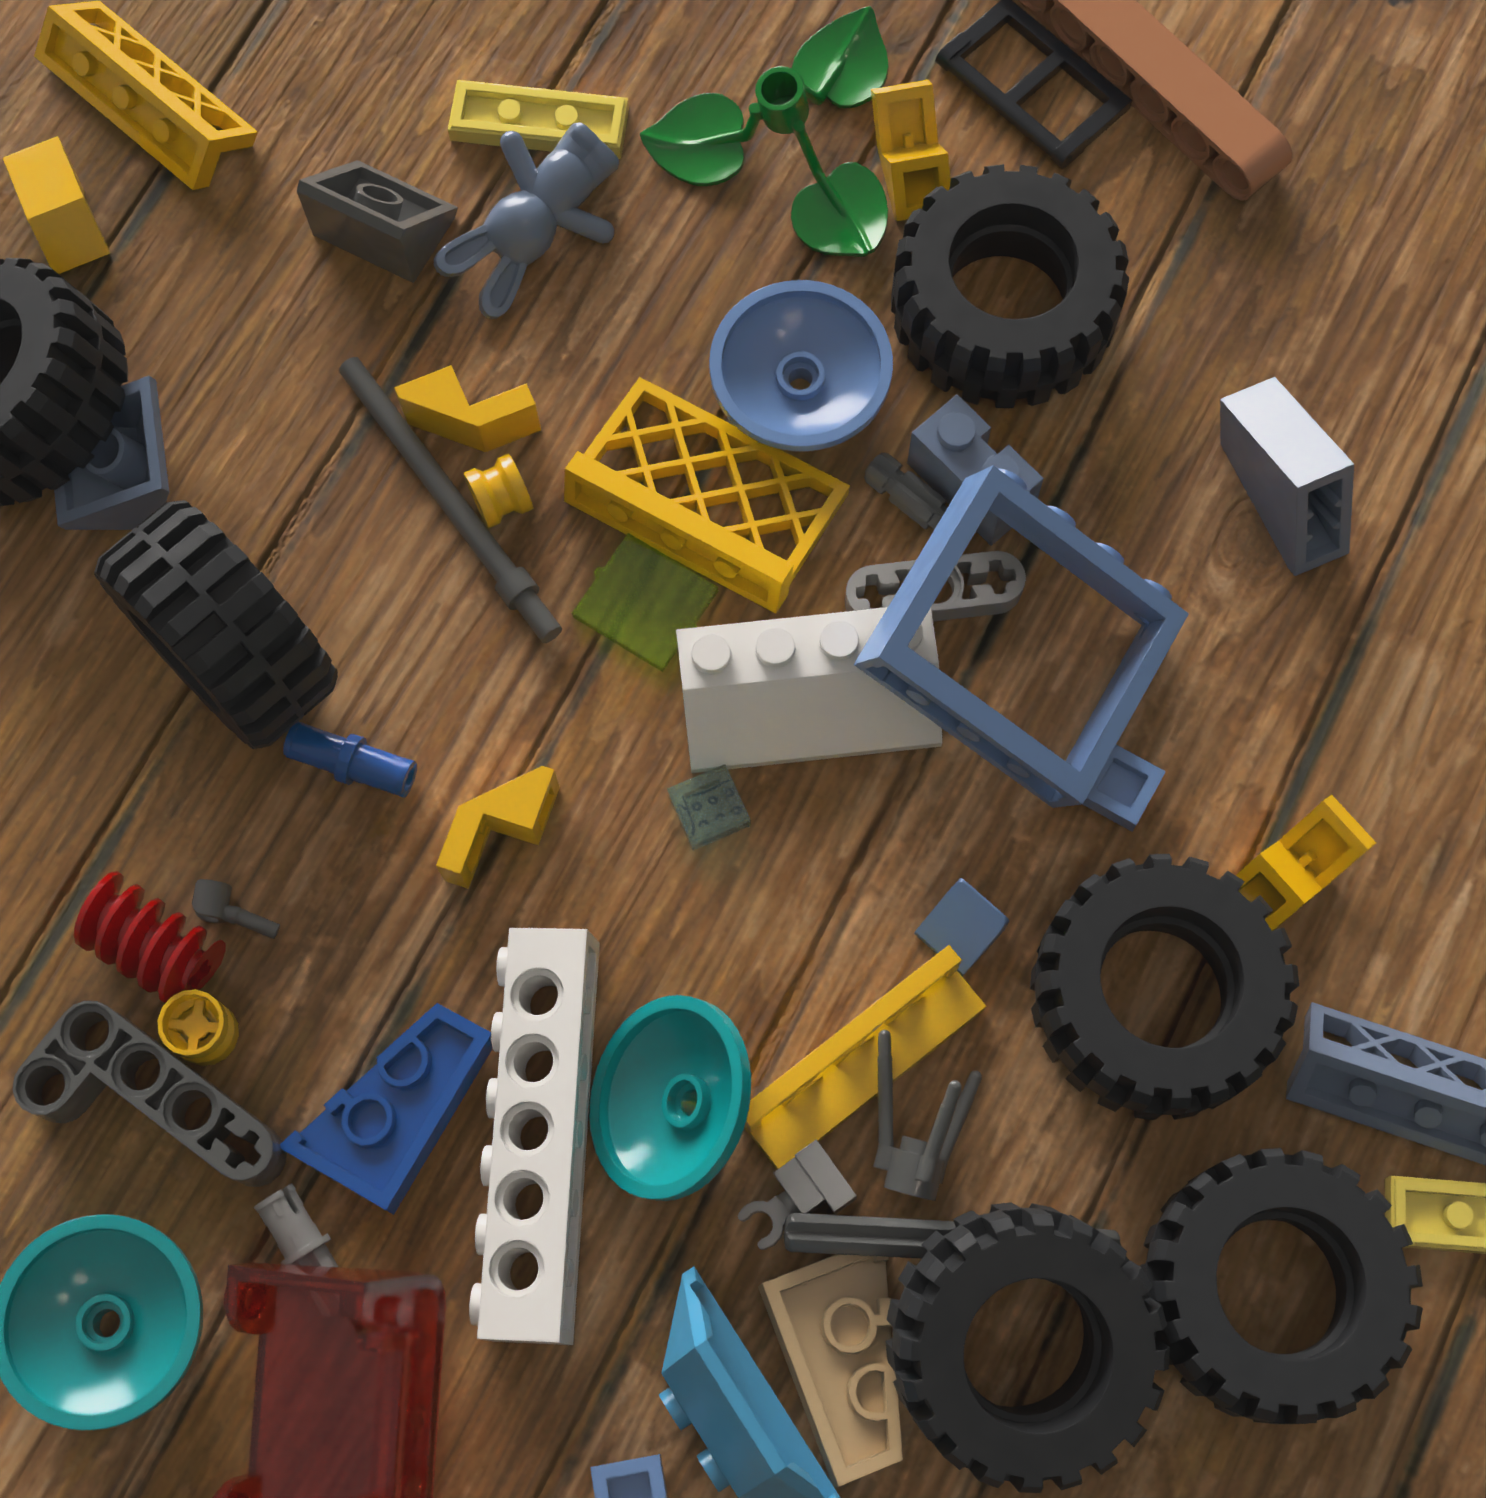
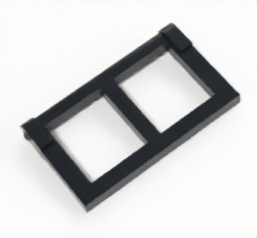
[935,0,1133,169]

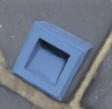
[914,878,1009,977]

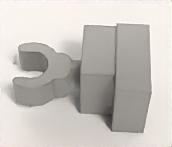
[738,1139,857,1250]

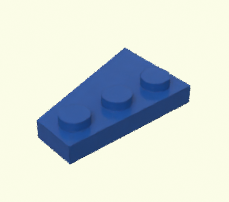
[280,1003,493,1215]

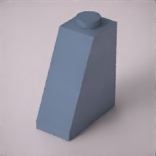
[1220,377,1354,576]

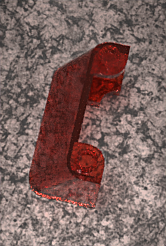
[212,1262,446,1498]

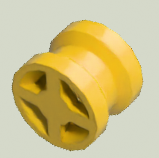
[463,453,534,529]

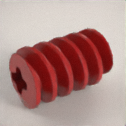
[73,871,226,1003]

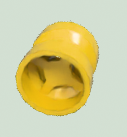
[157,989,239,1066]

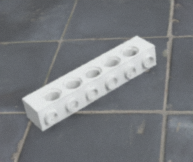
[469,928,600,1345]

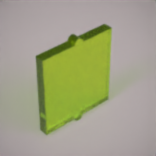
[572,533,718,672]

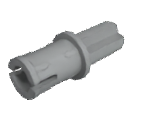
[254,1184,355,1319]

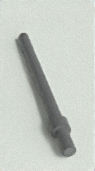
[339,357,562,643]

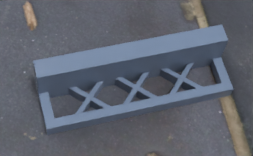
[1286,1002,1486,1165]

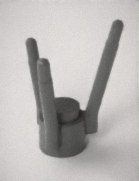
[873,1030,982,1201]

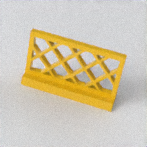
[564,377,850,614]

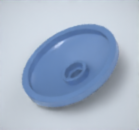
[709,280,893,451]

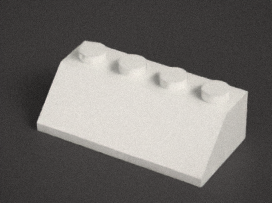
[676,607,942,773]

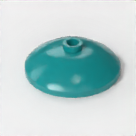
[589,995,751,1201]
[0,1214,203,1430]

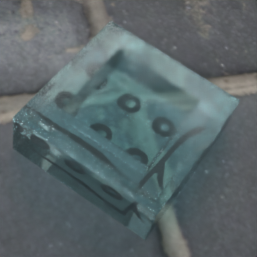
[667,764,751,850]

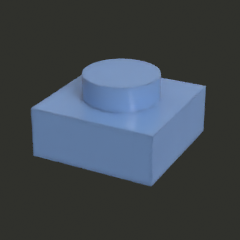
[1083,745,1166,831]
[590,1454,668,1498]

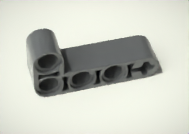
[12,1001,287,1187]

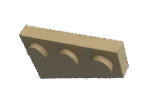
[758,1254,903,1488]

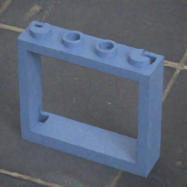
[854,465,1189,808]

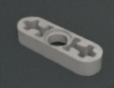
[845,551,1026,621]

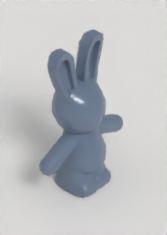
[434,122,619,319]

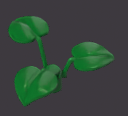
[640,6,889,257]

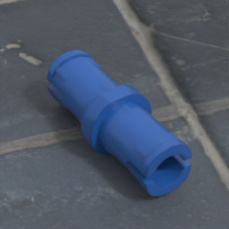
[283,721,417,798]

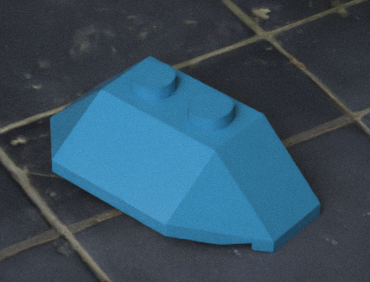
[658,1266,841,1498]

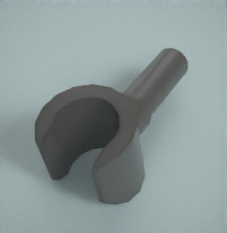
[192,879,280,939]

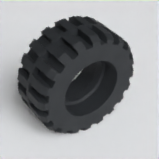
[891,164,1129,408]
[0,258,128,506]
[94,500,338,749]
[1030,854,1299,1120]
[1140,1148,1423,1424]
[885,1202,1170,1493]

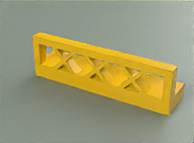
[34,1,258,190]
[744,945,986,1170]

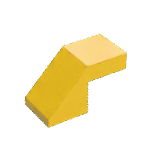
[871,80,951,221]
[3,136,110,274]
[394,365,541,452]
[436,766,560,889]
[1236,795,1376,931]

